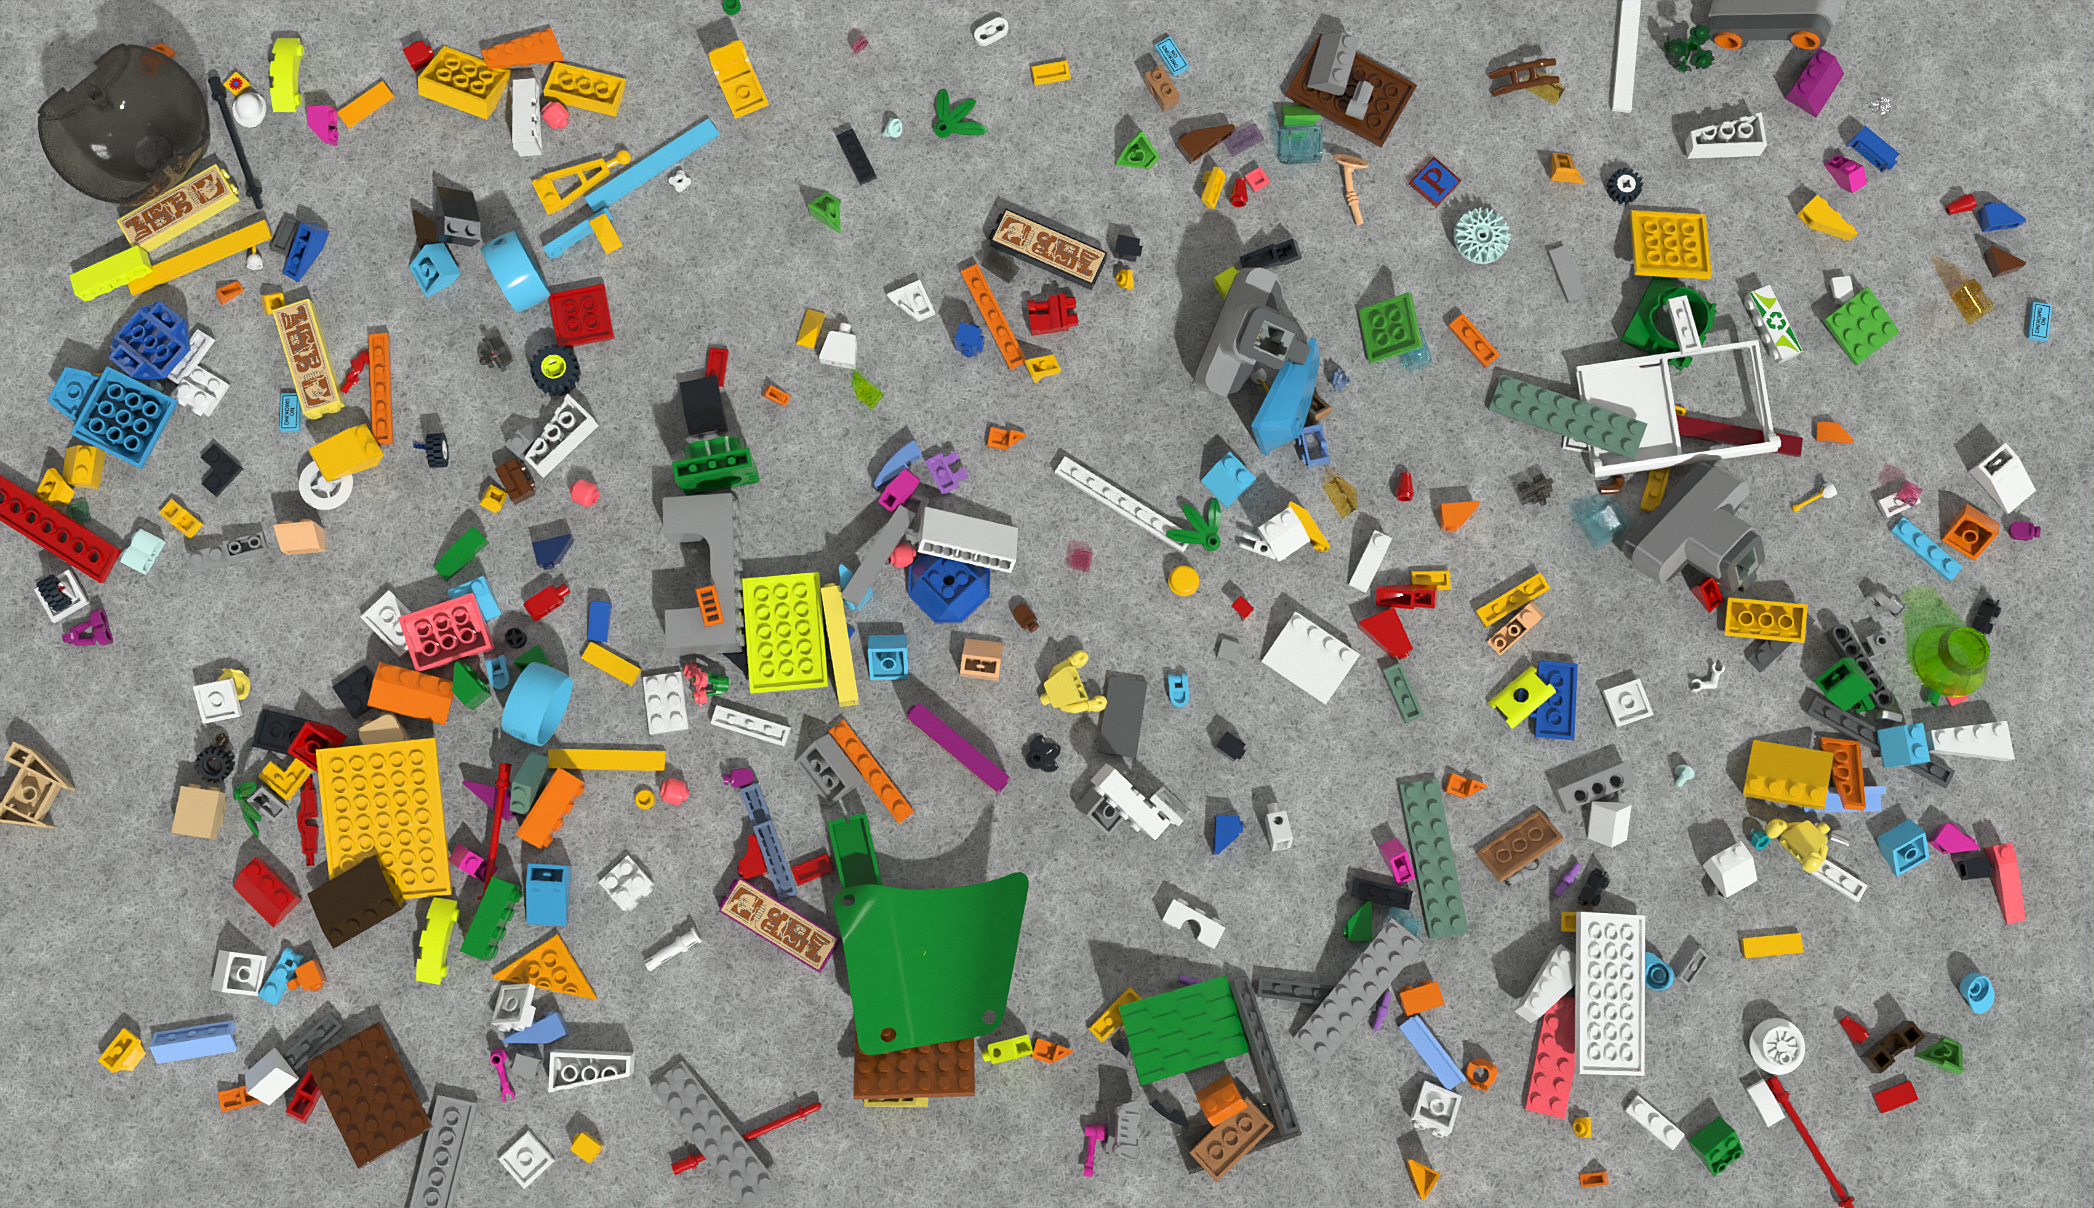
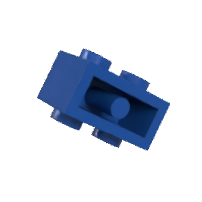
[954,322,985,358]

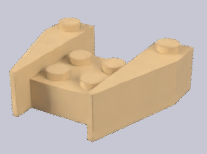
[0,741,76,829]

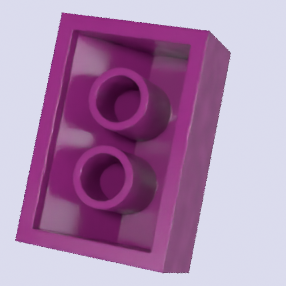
[1785,48,1844,117]

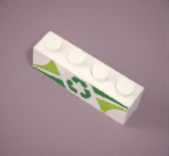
[1744,285,1803,364]

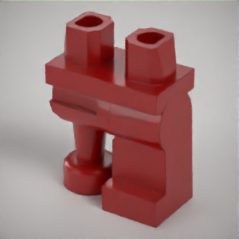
[1028,293,1078,336]

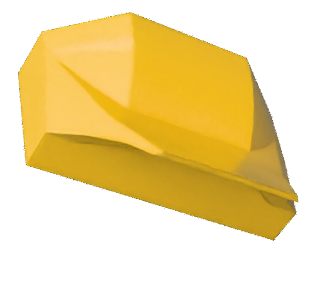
[35,468,75,506]
[97,1028,146,1073]

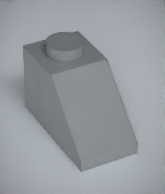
[504,422,545,462]

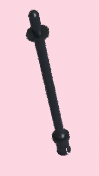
[207,76,263,210]

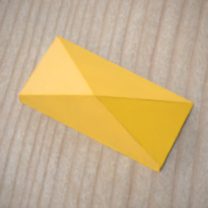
[588,213,623,254]
[796,309,825,349]

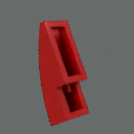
[1376,584,1438,609]
[285,1069,321,1124]

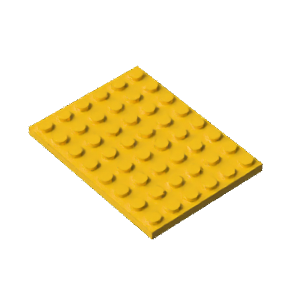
[316,737,453,899]

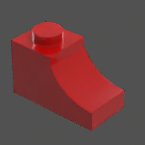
[737,835,769,880]

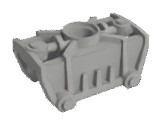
[1103,1099,1140,1162]

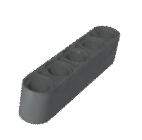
[1827,624,1893,710]

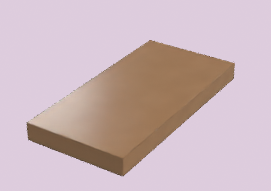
[1476,810,1564,883]
[1189,1096,1274,1182]

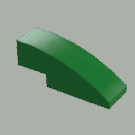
[434,526,489,582]

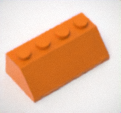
[367,662,455,726]
[515,767,585,850]

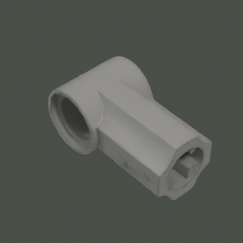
[1345,81,1374,121]

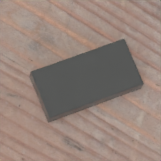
[270,216,301,257]

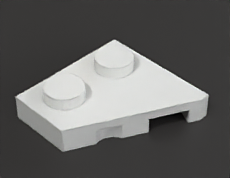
[887,280,935,322]

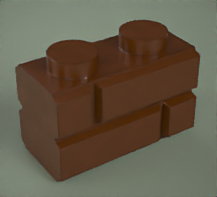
[495,458,536,505]

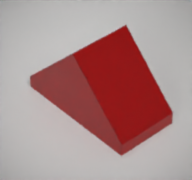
[1690,577,1724,613]

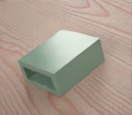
[510,752,549,816]

